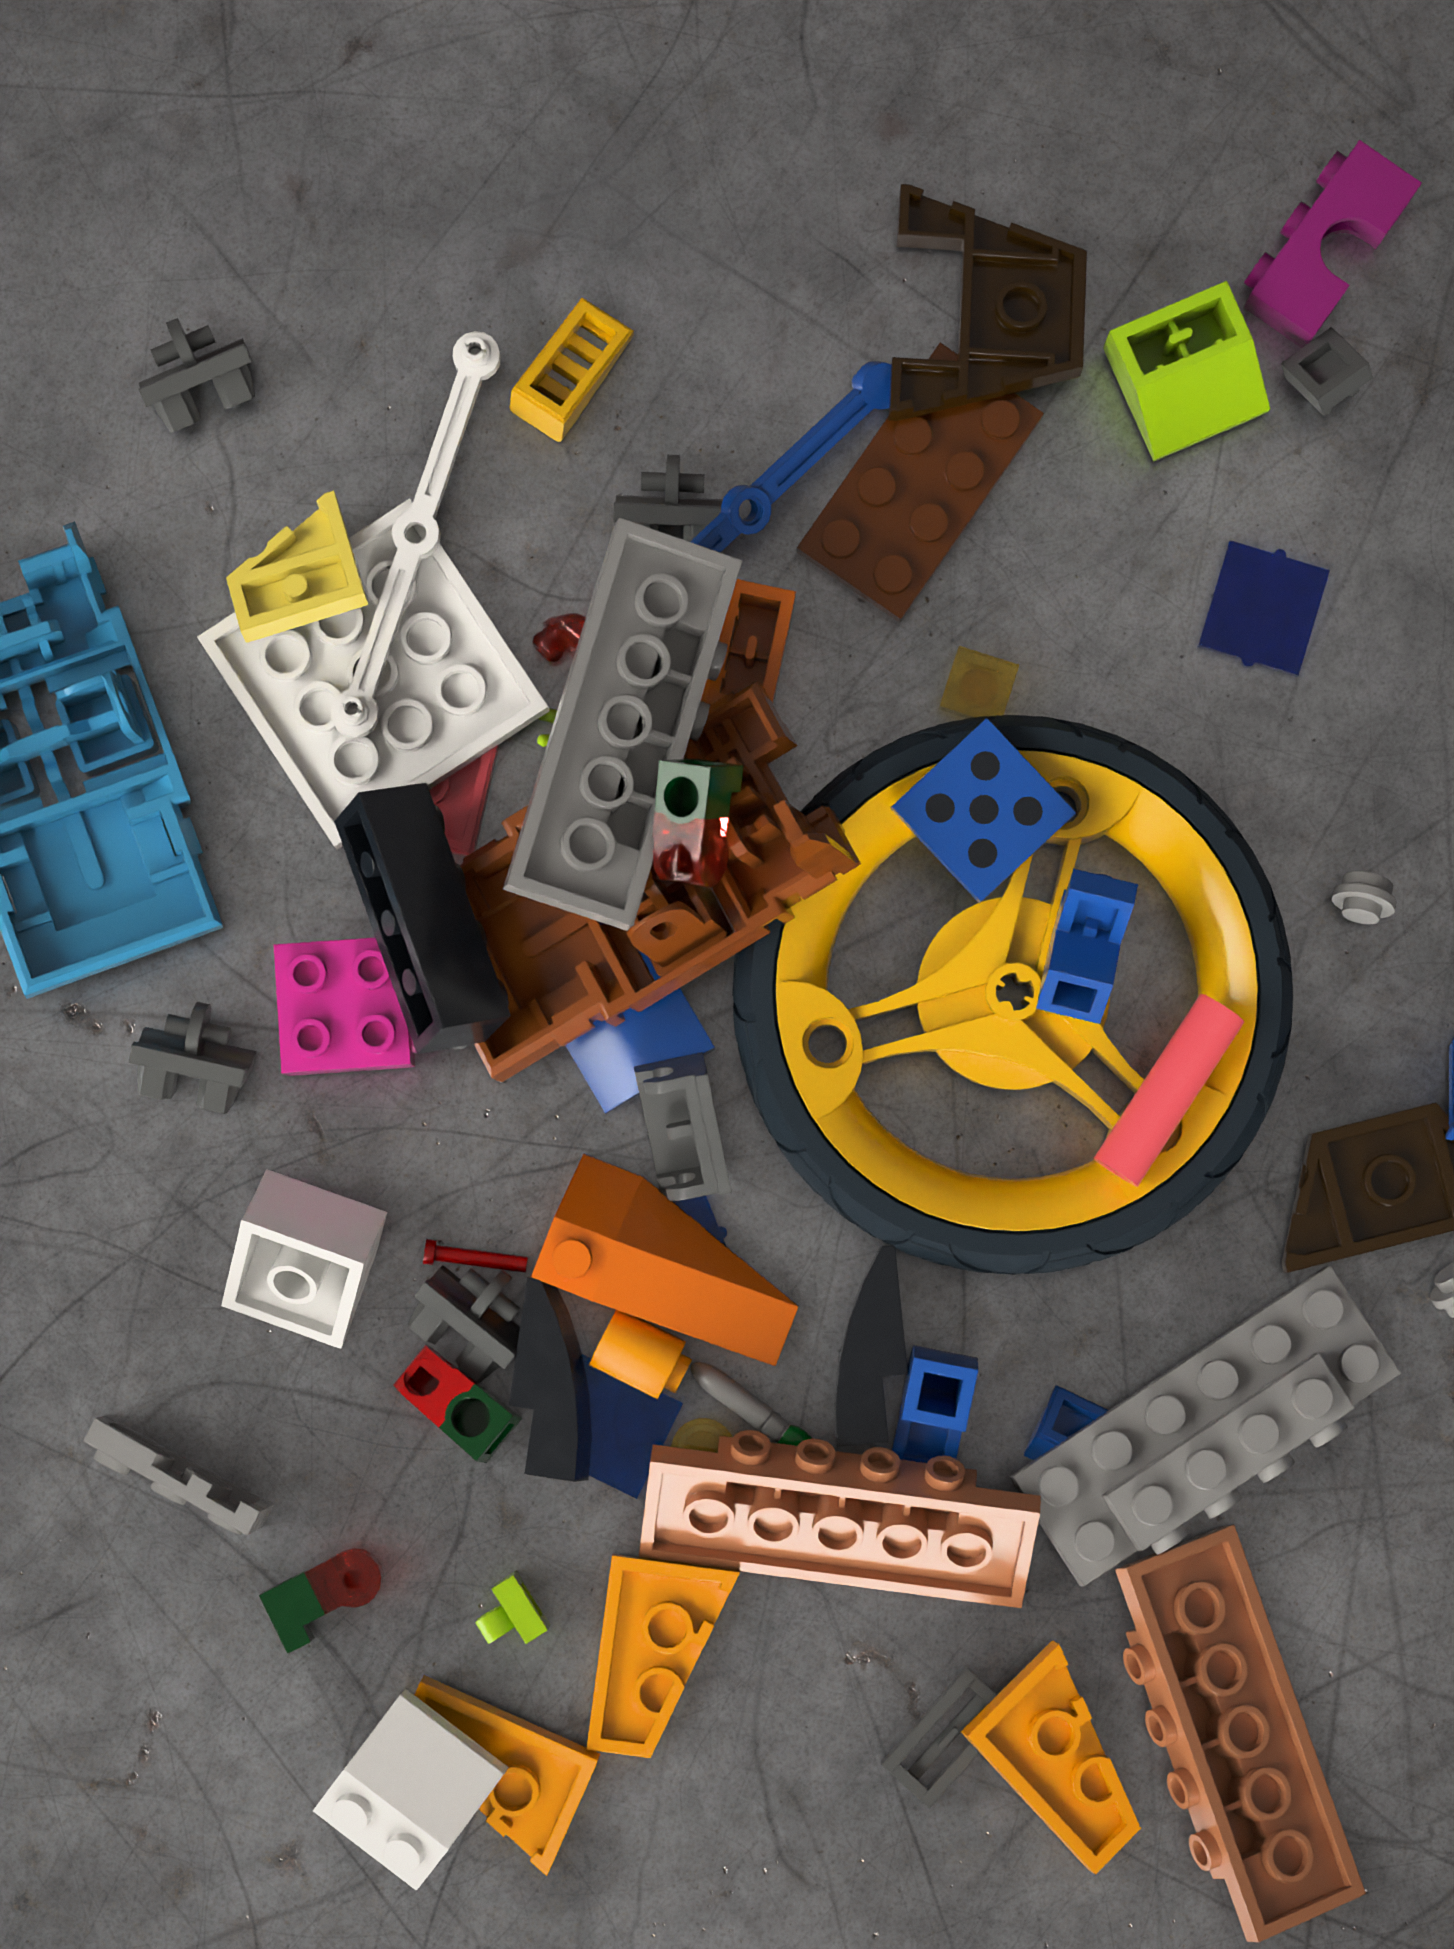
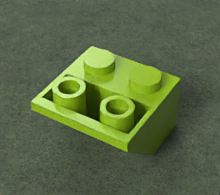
[1103,281,1270,462]

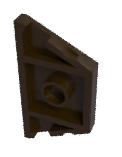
[1281,1102,1454,1273]

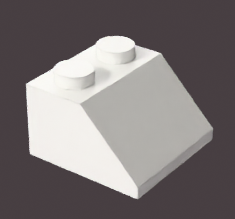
[221,1169,387,1349]
[313,1688,509,1891]

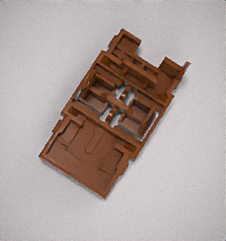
[460,681,861,1082]

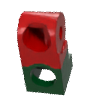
[393,1344,523,1463]

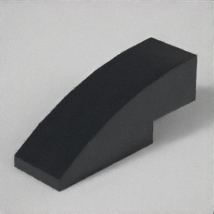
[834,1245,908,1447]
[509,1277,592,1482]

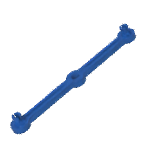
[690,361,891,552]

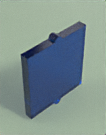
[1197,540,1330,677]
[582,1354,683,1499]

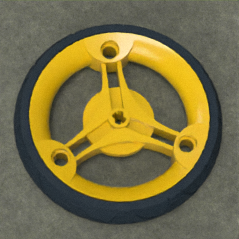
[732,715,1293,1275]

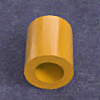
[589,1310,692,1400]

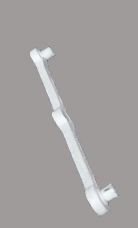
[330,331,501,738]

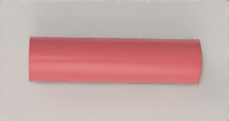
[1093,994,1244,1187]

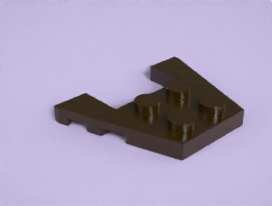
[888,184,1087,421]

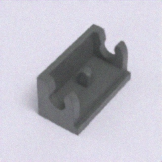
[634,1052,732,1201]

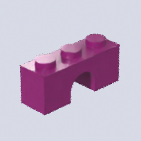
[1243,140,1422,348]

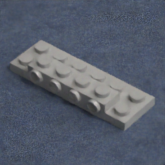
[503,517,742,931]
[1009,1266,1401,1586]

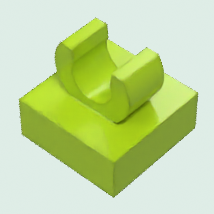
[475,1570,551,1644]

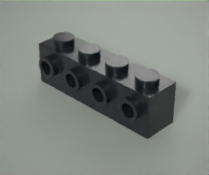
[334,783,511,1054]

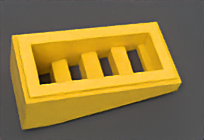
[509,298,634,442]

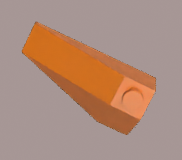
[531,1153,799,1366]

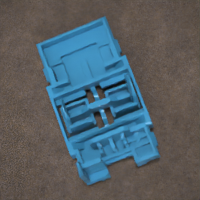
[0,521,223,999]

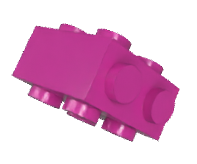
[273,937,417,1076]

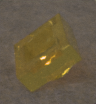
[939,646,1019,718]

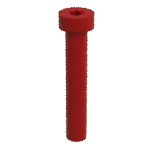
[423,1239,528,1273]

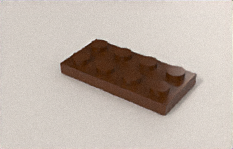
[796,342,1044,623]

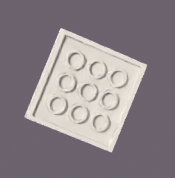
[197,498,550,850]

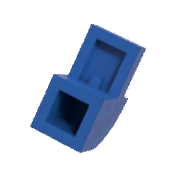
[1036,869,1138,1024]
[891,1345,979,1463]

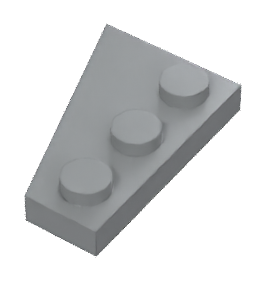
[83,1416,274,1536]

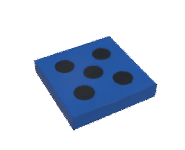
[891,718,1076,904]

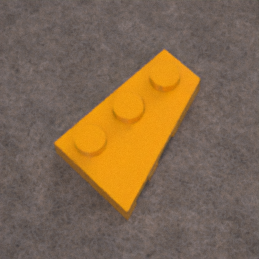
[586,1554,740,1758]
[961,1640,1141,1875]
[414,1675,600,1876]

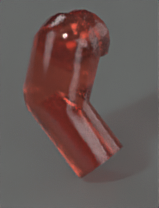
[532,613,586,662]

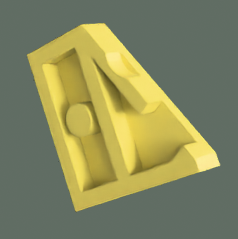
[226,490,368,643]

